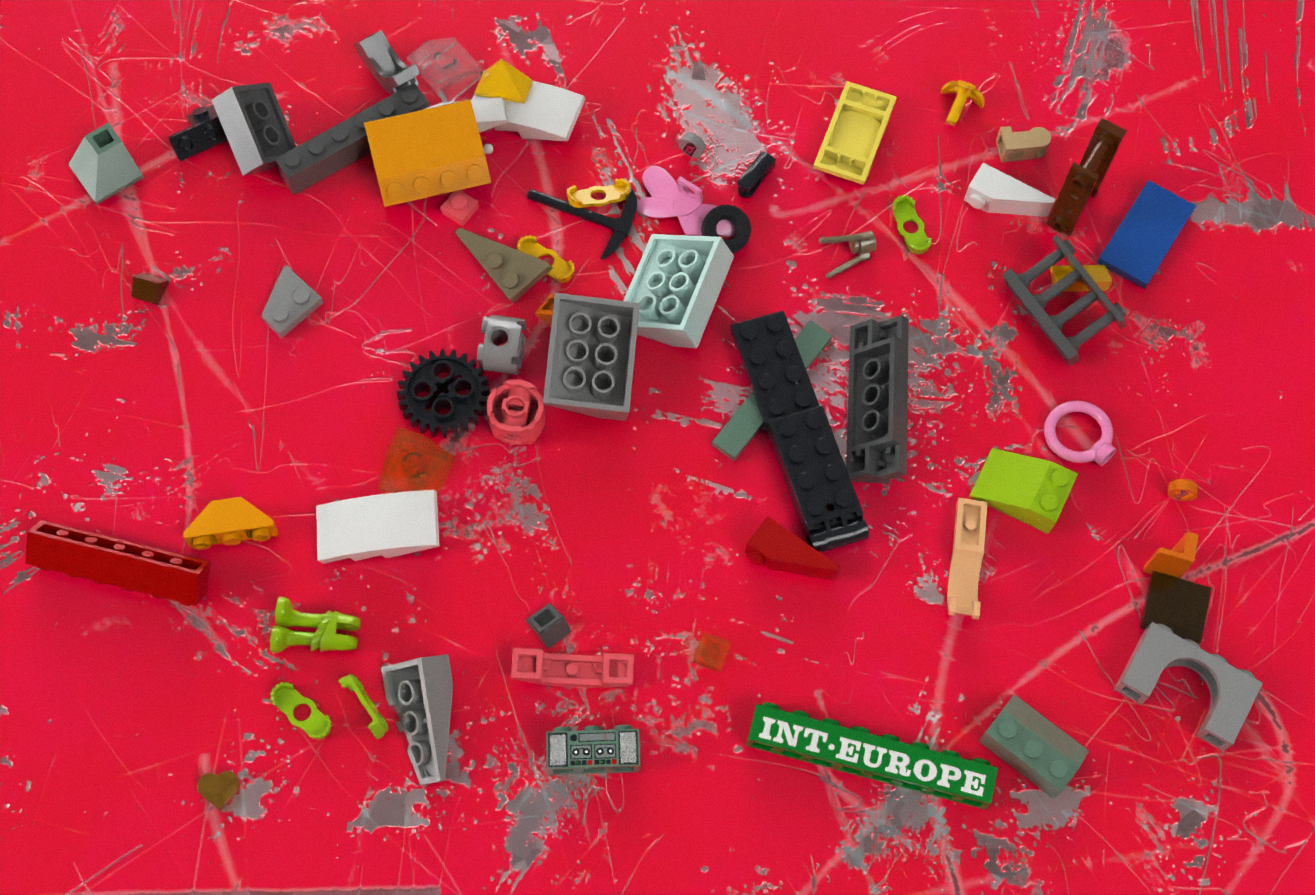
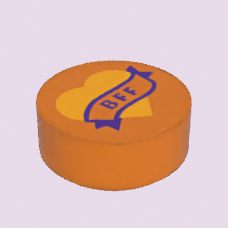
[1168,479,1198,501]

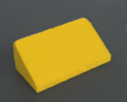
[1050,265,1112,292]

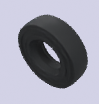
[702,205,751,254]

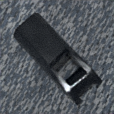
[738,152,775,198]

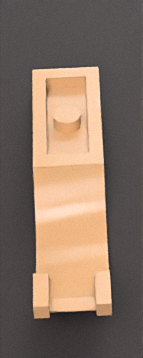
[947,498,987,619]

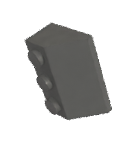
[211,82,296,176]

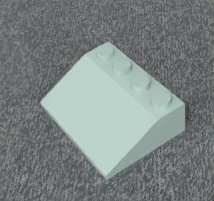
[623,234,734,348]

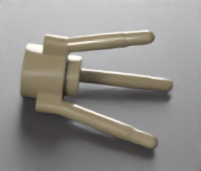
[819,231,877,278]

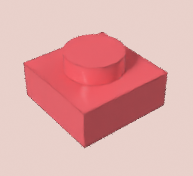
[440,190,479,226]

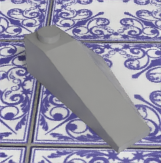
[381,654,453,785]

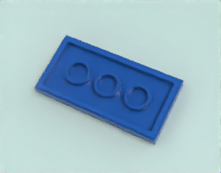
[1097,180,1196,289]

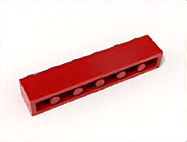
[25,520,210,606]

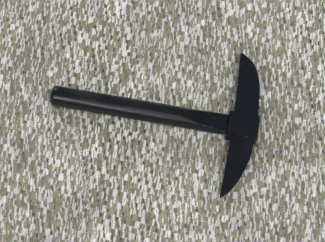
[527,189,637,260]

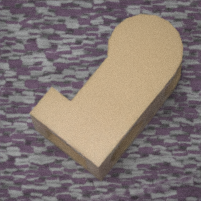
[996,126,1051,163]

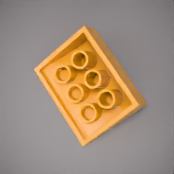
[364,99,491,207]

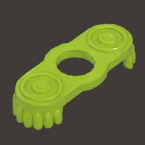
[892,195,932,255]
[339,673,389,740]
[270,682,332,740]

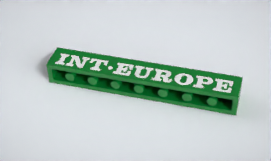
[746,702,998,810]

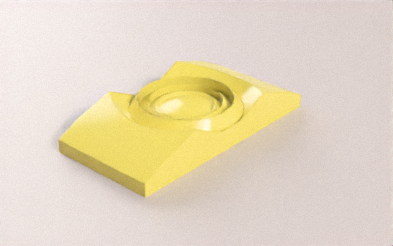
[813,81,897,185]

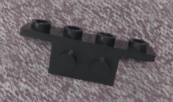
[168,105,227,161]

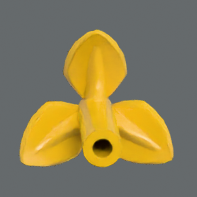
[941,80,985,125]

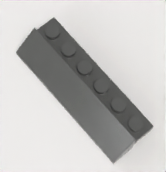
[846,315,909,484]

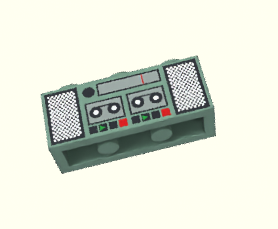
[546,725,640,775]

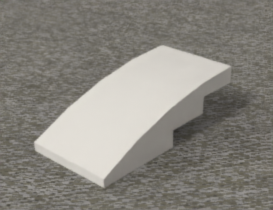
[472,81,586,141]
[316,490,440,564]

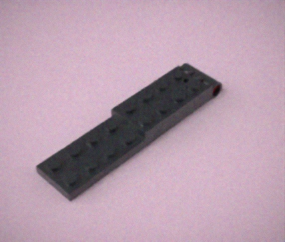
[730,310,869,553]

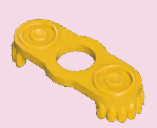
[567,178,630,208]
[517,235,575,283]

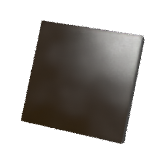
[1140,571,1211,644]

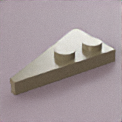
[455,228,553,303]

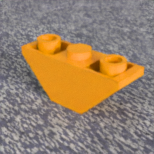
[183,497,279,550]

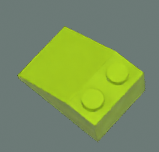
[969,448,1078,534]

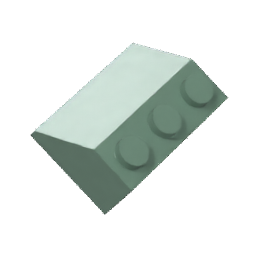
[978,694,1089,799]

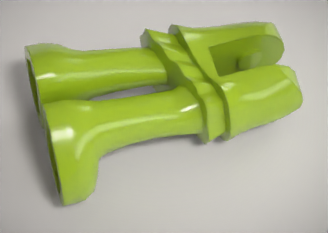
[270,596,361,653]

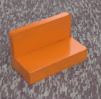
[1143,532,1199,578]

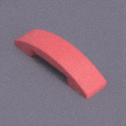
[511,648,634,688]

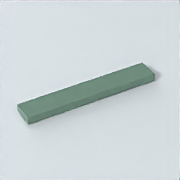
[711,320,833,461]

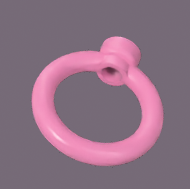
[1044,401,1117,466]

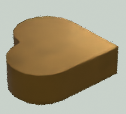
[197,771,240,811]

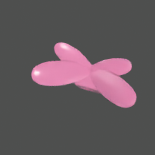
[637,166,736,237]

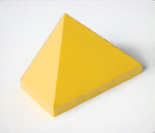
[474,59,533,104]

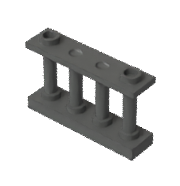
[1002,235,1127,366]

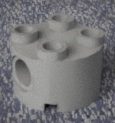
[477,315,526,375]

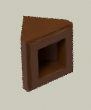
[131,273,169,305]

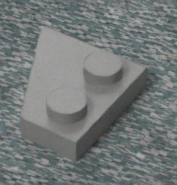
[261,265,323,338]

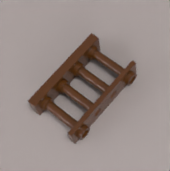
[1046,118,1127,236]

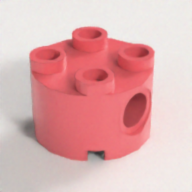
[487,379,545,445]

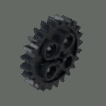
[397,349,490,438]

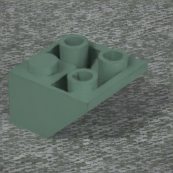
[68,123,144,205]

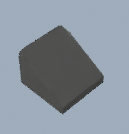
[526,603,571,648]

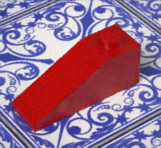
[745,516,840,580]

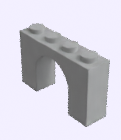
[1114,622,1263,751]

